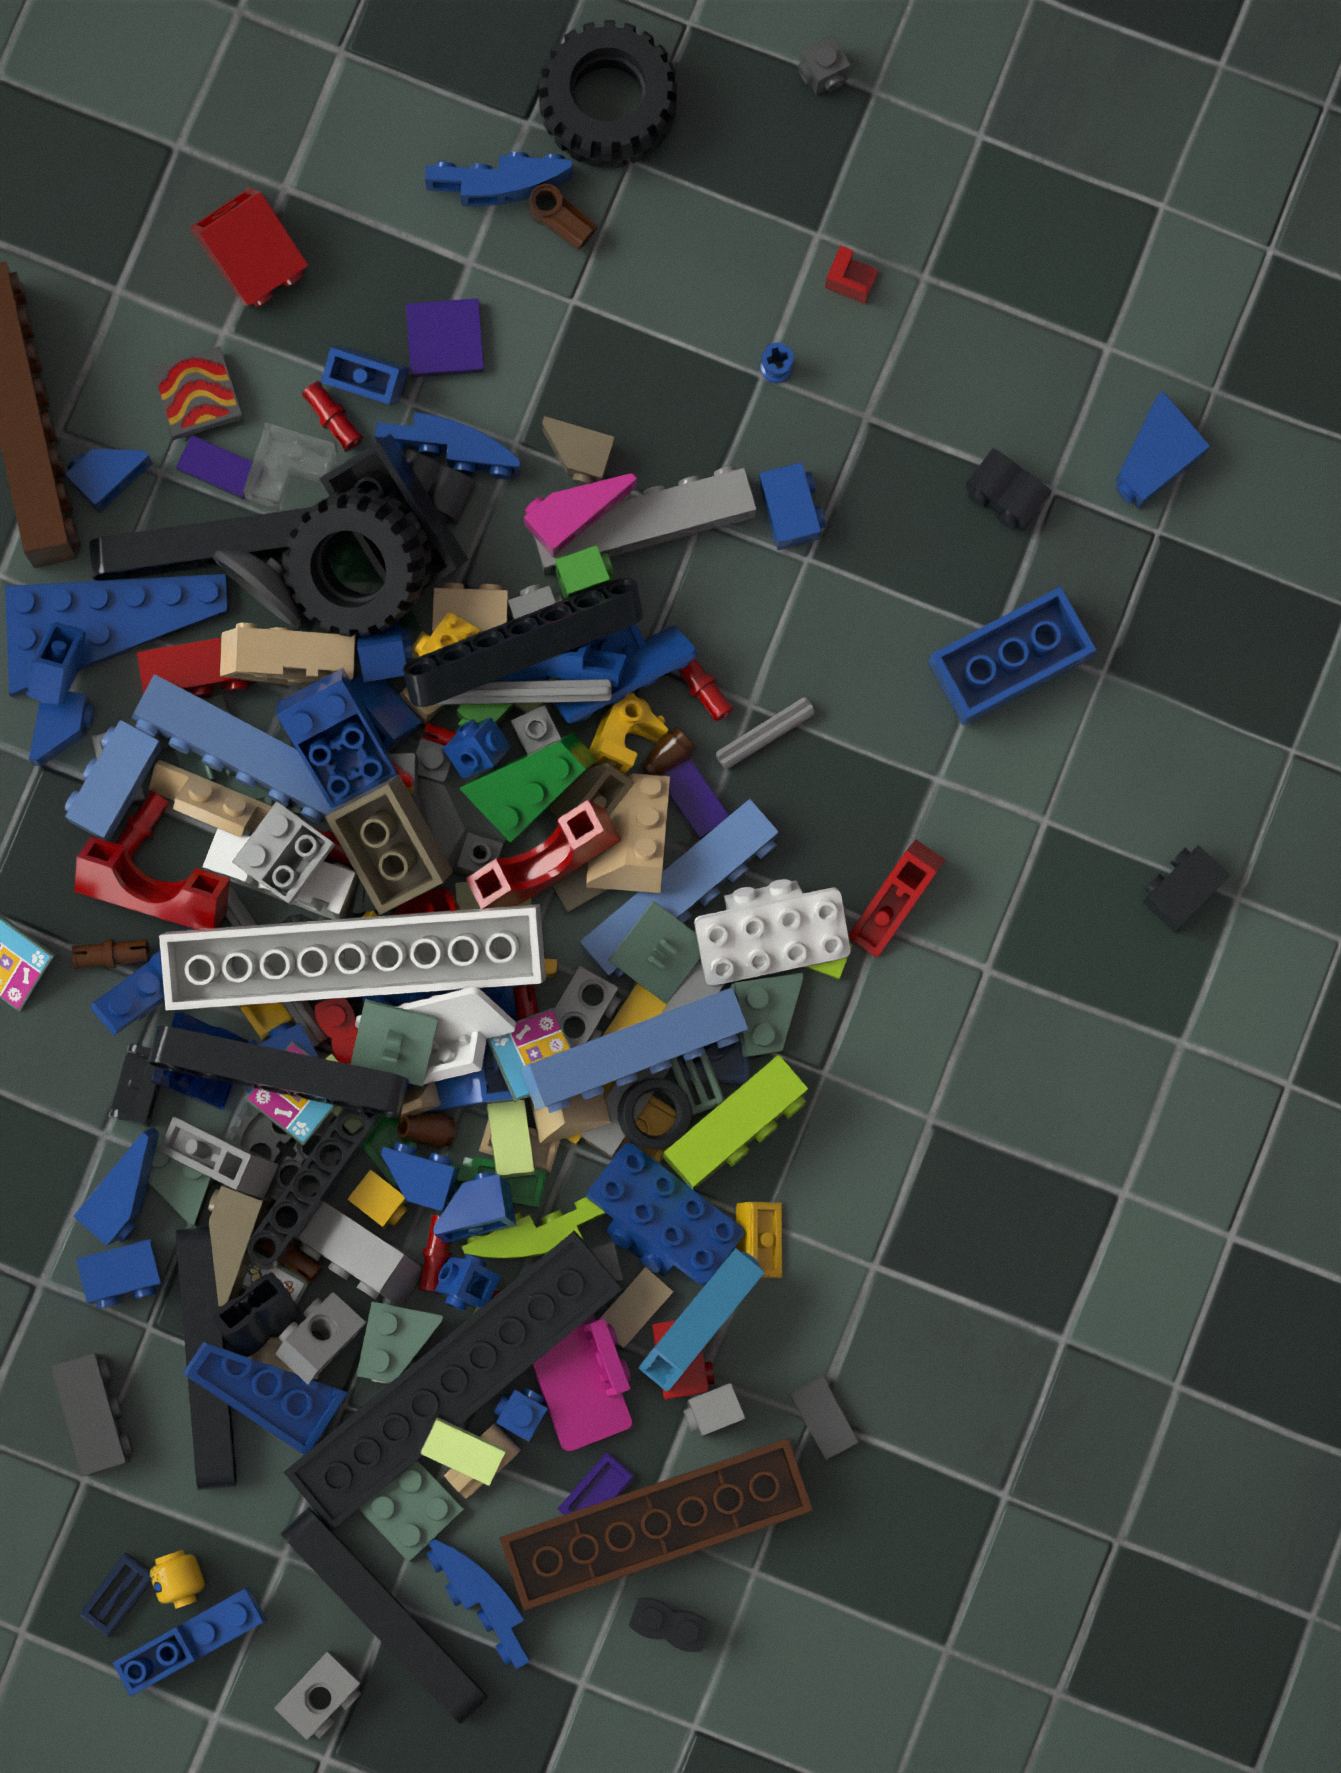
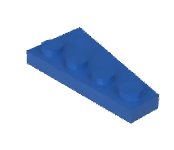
[182,1342,348,1455]

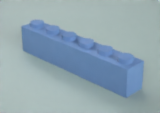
[130,674,335,824]
[580,799,779,980]
[520,987,748,1113]

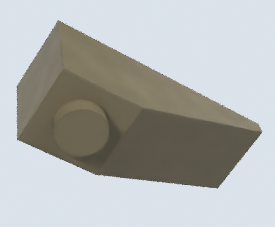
[208,1185,272,1306]

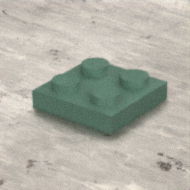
[359,1460,464,1562]

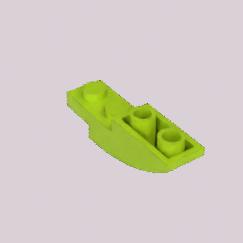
[462,1197,607,1260]

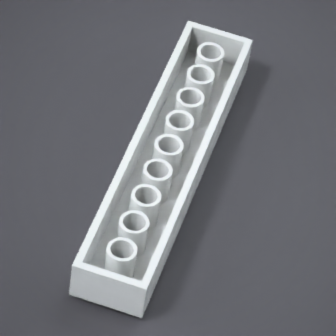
[159,904,546,1010]

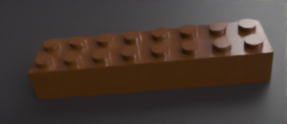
[0,261,81,568]
[499,1438,813,1610]

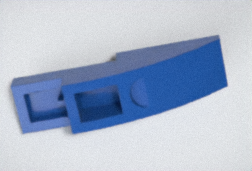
[425,152,572,206]
[375,412,521,479]
[495,642,627,688]
[90,928,196,1036]
[426,1539,530,1669]
[113,1587,267,1697]

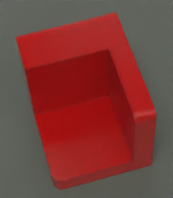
[825,245,878,304]

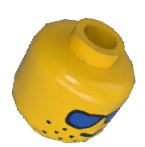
[150,1550,205,1609]

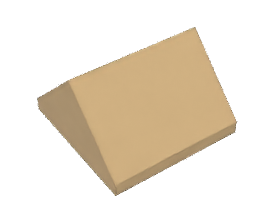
[529,1092,612,1145]

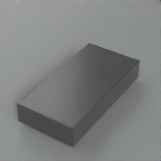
[790,1376,859,1460]

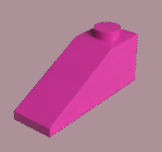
[524,473,637,558]

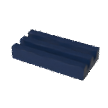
[78,1553,152,1637]

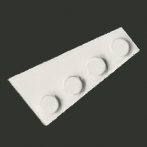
[203,828,358,920]

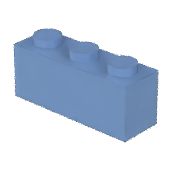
[65,720,163,842]

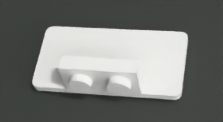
[694,879,851,986]
[355,987,516,1084]

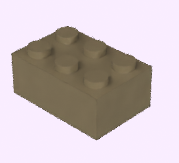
[325,774,453,915]

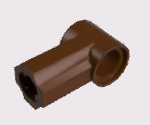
[529,184,598,251]

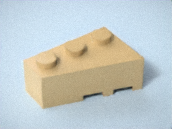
[220,623,355,688]

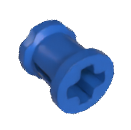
[760,342,794,383]

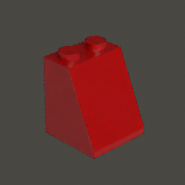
[189,188,308,307]

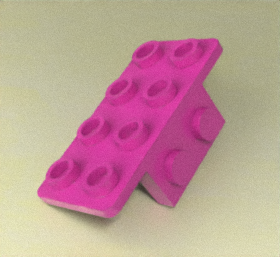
[532,1314,632,1451]

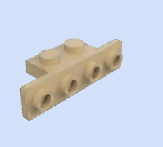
[149,760,273,837]

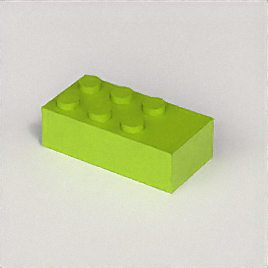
[663,1055,808,1190]

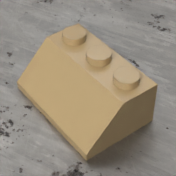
[586,774,670,893]

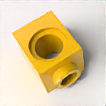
[347,1170,408,1229]

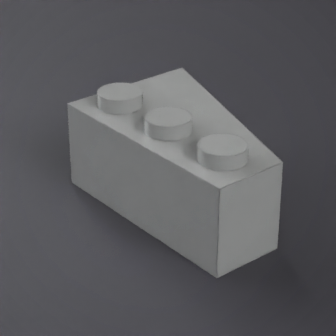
[297,1202,423,1308]

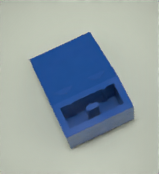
[276,668,397,809]
[407,1040,514,1114]

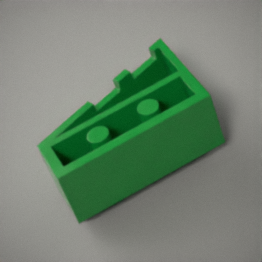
[459,733,598,842]

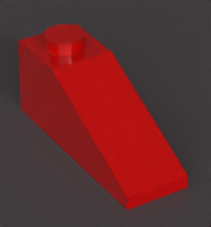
[848,839,946,958]

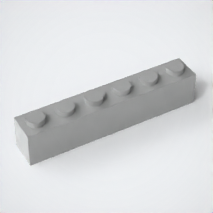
[533,466,756,575]

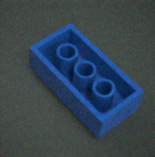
[928,586,1096,726]

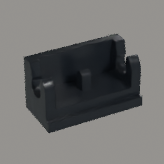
[108,1043,165,1127]

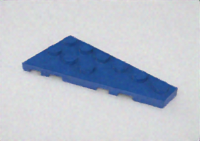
[5,574,229,697]

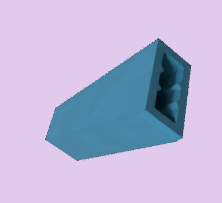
[638,1248,765,1392]

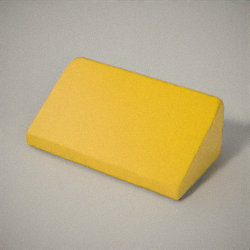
[736,1202,782,1278]

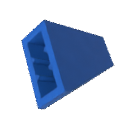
[1115,391,1210,509]

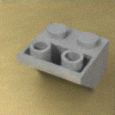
[232,801,335,905]

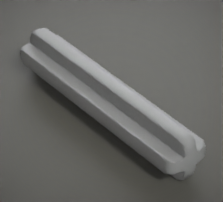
[716,697,815,769]

